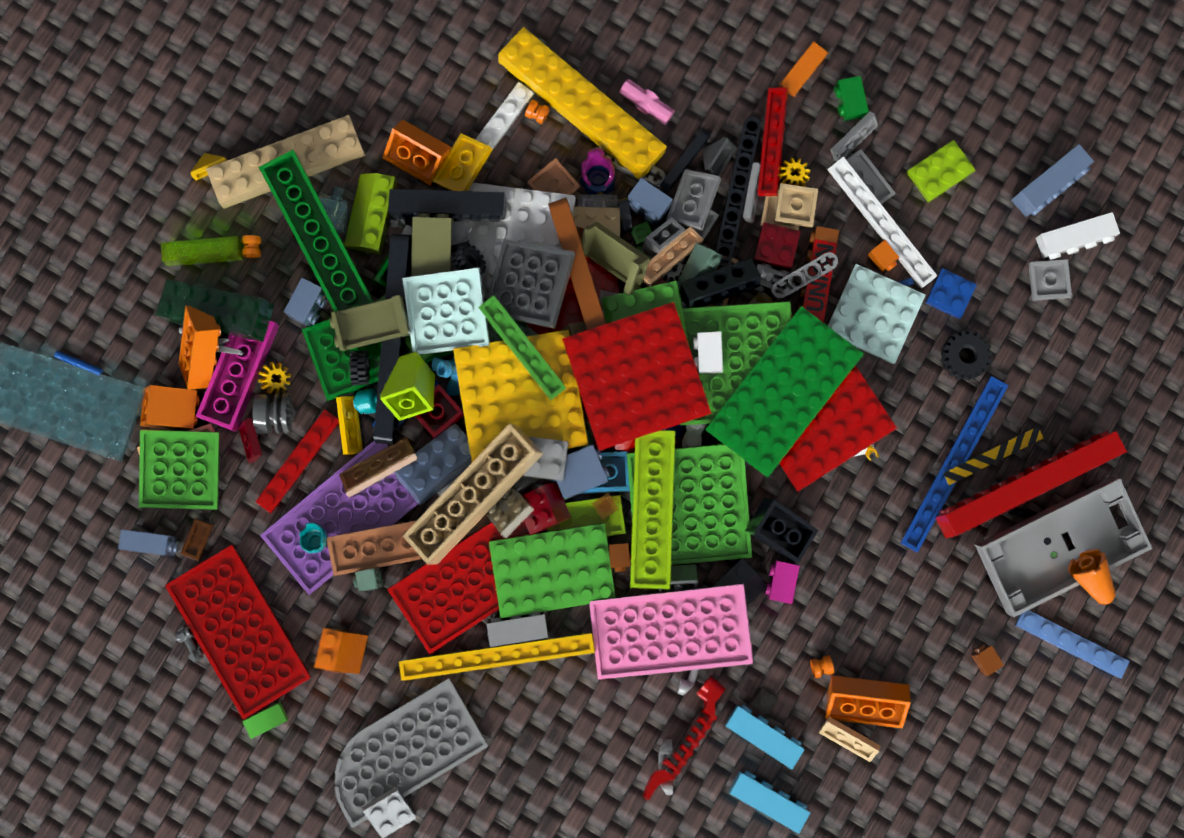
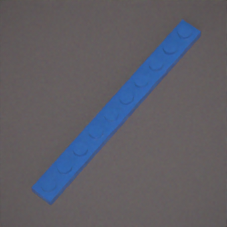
[900,376,1008,553]

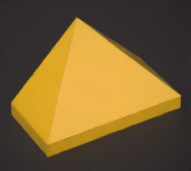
[190,153,228,180]

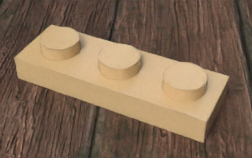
[819,717,881,762]

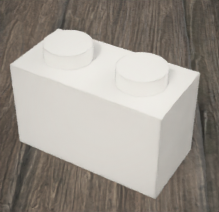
[694,332,723,374]

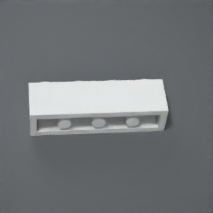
[1036,212,1120,260]

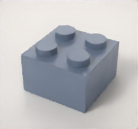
[628,178,673,226]
[284,278,328,327]

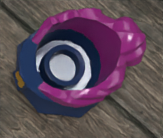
[580,148,617,197]

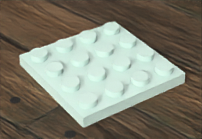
[828,264,925,364]
[402,268,490,355]

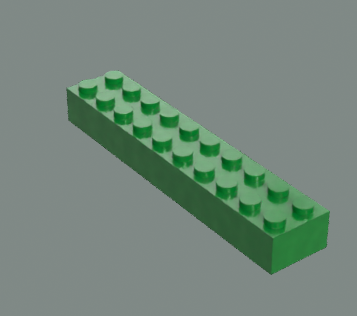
[259,150,374,312]

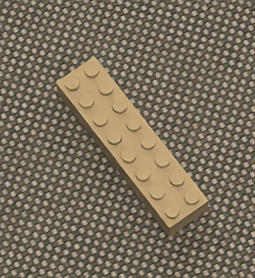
[206,115,365,209]
[403,424,544,564]

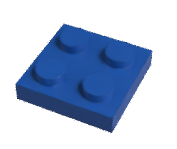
[925,268,977,319]

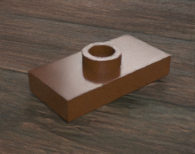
[181,518,214,561]

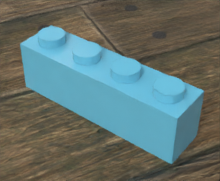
[724,705,805,769]
[728,771,810,834]

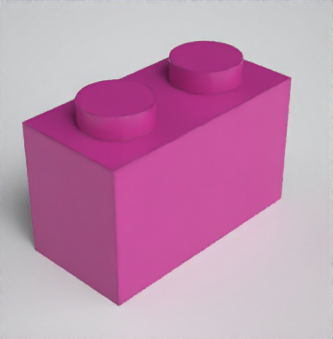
[765,561,800,604]

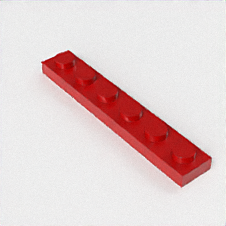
[757,87,788,196]
[255,409,339,514]

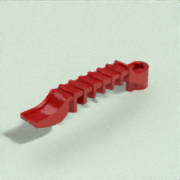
[643,676,726,800]

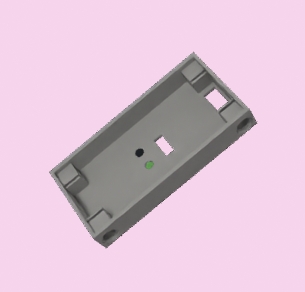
[974,477,1152,617]

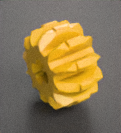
[779,158,811,187]
[258,362,291,394]

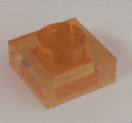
[592,493,619,520]

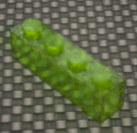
[161,236,243,266]

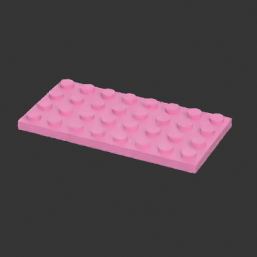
[590,584,753,679]

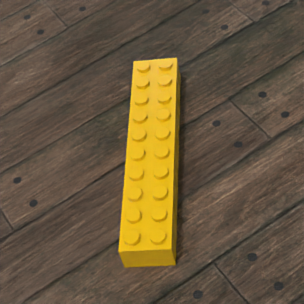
[499,27,667,180]

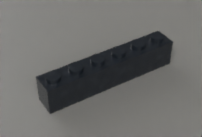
[388,189,506,222]

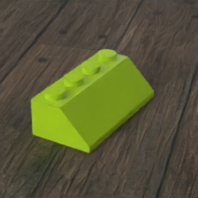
[344,173,398,255]

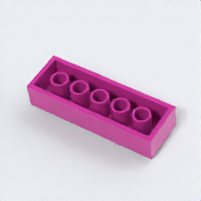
[196,309,279,432]

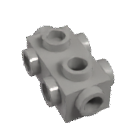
[754,263,795,295]

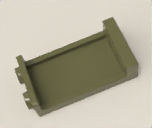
[411,214,454,277]
[581,222,650,295]
[329,295,411,351]

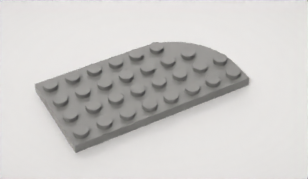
[335,678,488,828]

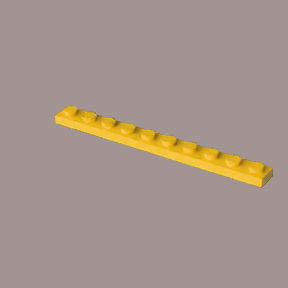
[399,633,595,681]

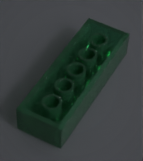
[155,279,274,342]

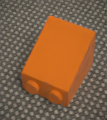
[140,385,199,430]
[314,627,368,674]

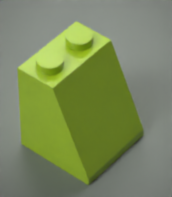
[380,352,435,421]

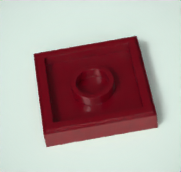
[238,418,262,463]

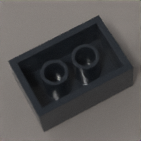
[745,498,819,563]

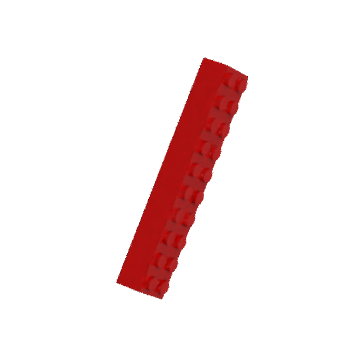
[935,430,1127,538]

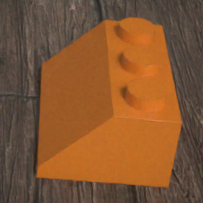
[382,120,451,186]

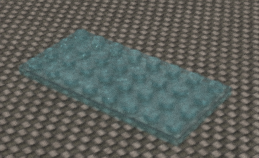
[0,342,146,462]

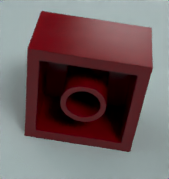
[753,222,801,272]
[415,384,465,439]
[523,481,572,535]

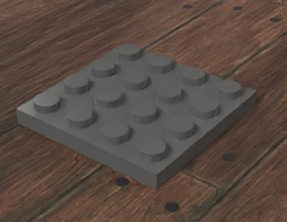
[486,239,576,328]

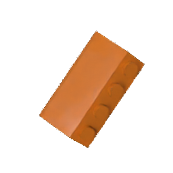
[178,306,221,390]
[825,675,911,728]

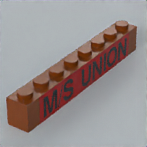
[797,226,839,323]

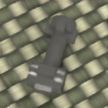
[175,626,204,663]

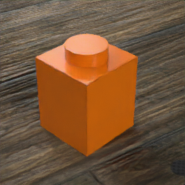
[867,240,899,273]

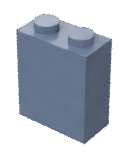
[556,445,610,500]
[118,530,179,556]

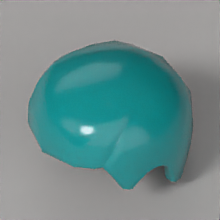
[299,523,328,553]

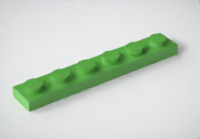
[478,295,566,401]

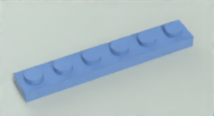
[1015,610,1130,679]

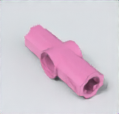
[619,79,674,125]

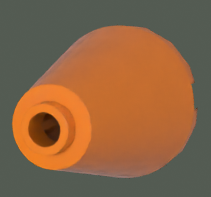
[1068,549,1116,604]

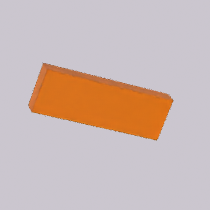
[779,42,828,97]

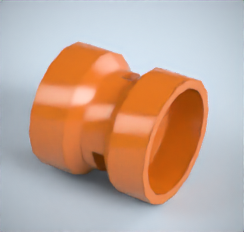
[525,99,550,124]
[242,235,261,258]
[810,655,834,679]

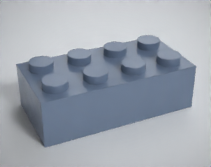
[1012,144,1094,217]
[395,423,472,505]

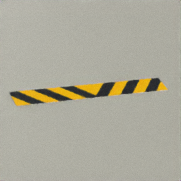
[943,426,1043,485]

